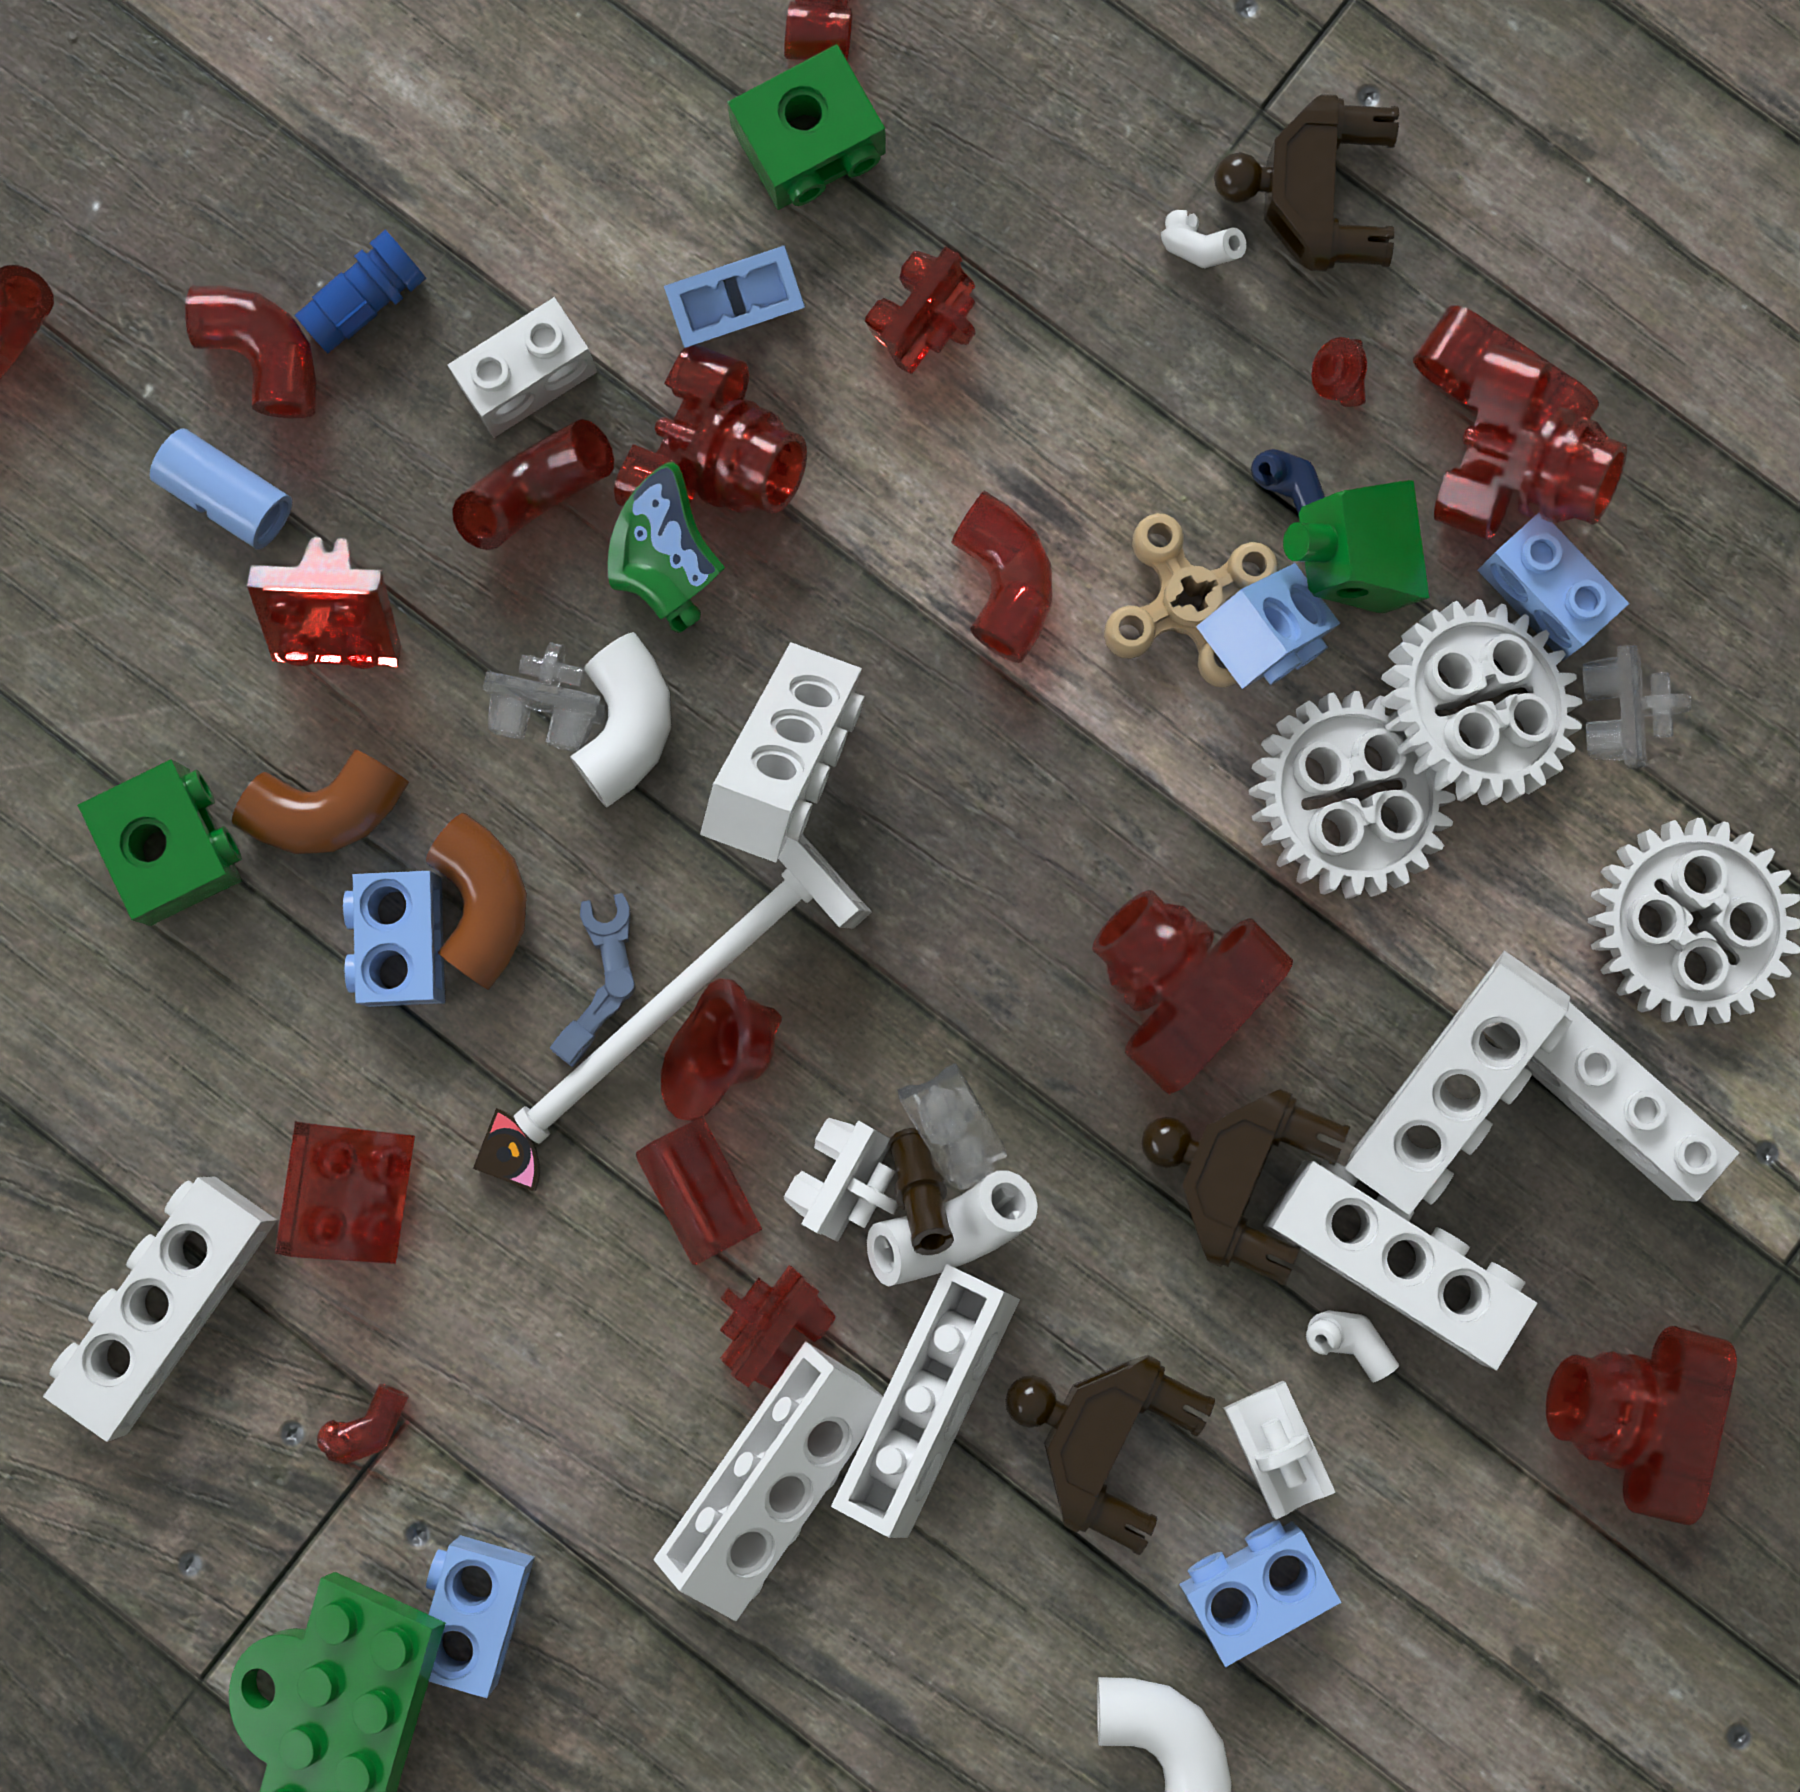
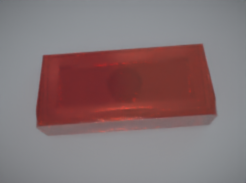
[636,1116,763,1265]

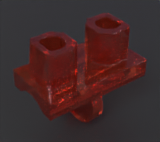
[865,247,976,374]
[720,1265,836,1389]

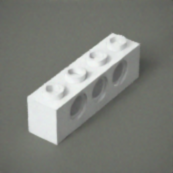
[700,642,865,863]
[1345,950,1572,1215]
[1483,1002,1739,1202]
[1263,1160,1537,1370]
[43,1177,277,1442]
[831,1264,1020,1538]
[653,1341,883,1621]

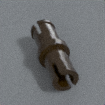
[888,1128,954,1255]

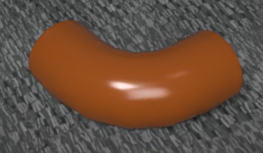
[232,749,409,854]
[426,813,527,990]

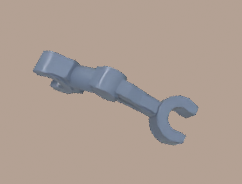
[550,893,635,1068]

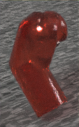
[317,1384,409,1464]

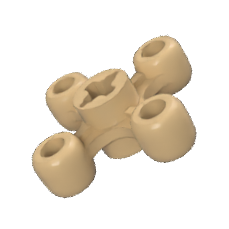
[1104,513,1278,688]

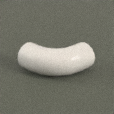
[570,632,671,807]
[867,1171,1038,1287]
[1097,1677,1231,1792]

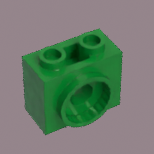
[727,44,886,210]
[77,759,242,926]

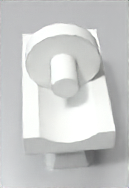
[784,1118,898,1242]
[1223,1381,1335,1519]

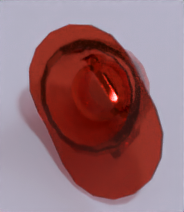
[661,978,782,1121]

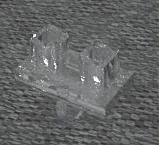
[483,643,606,752]
[1583,645,1691,769]
[898,1063,1007,1189]

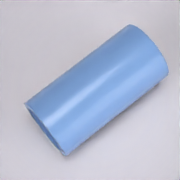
[150,428,292,549]

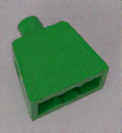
[1283,480,1430,613]

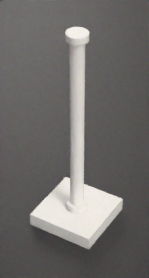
[514,835,872,1144]

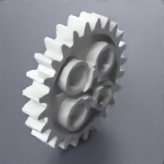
[1380,599,1582,805]
[1249,691,1456,899]
[1588,818,1800,1026]

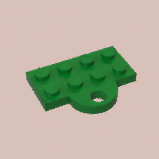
[229,1572,446,1792]

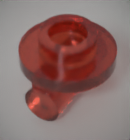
[1311,337,1367,407]

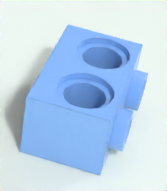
[664,245,805,348]
[1477,511,1630,661]
[1196,563,1340,689]
[343,871,445,1007]
[1179,1520,1341,1667]
[426,1535,535,1698]

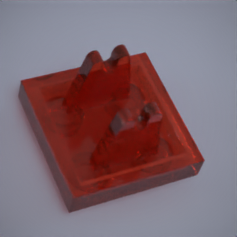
[247,537,401,669]
[275,1121,415,1264]

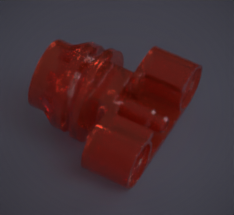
[614,344,807,514]
[1434,345,1627,540]
[1092,890,1293,1094]
[1545,1326,1737,1525]

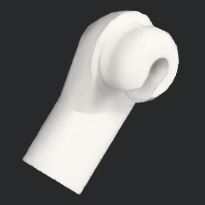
[1161,210,1246,268]
[1306,1310,1399,1383]

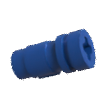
[295,229,427,354]

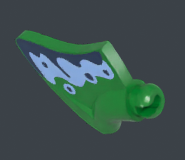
[608,462,725,633]

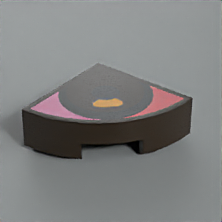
[473,1108,540,1191]

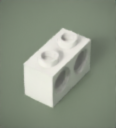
[448,297,597,438]

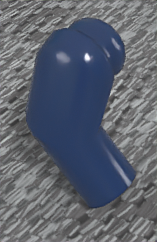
[1251,449,1325,515]

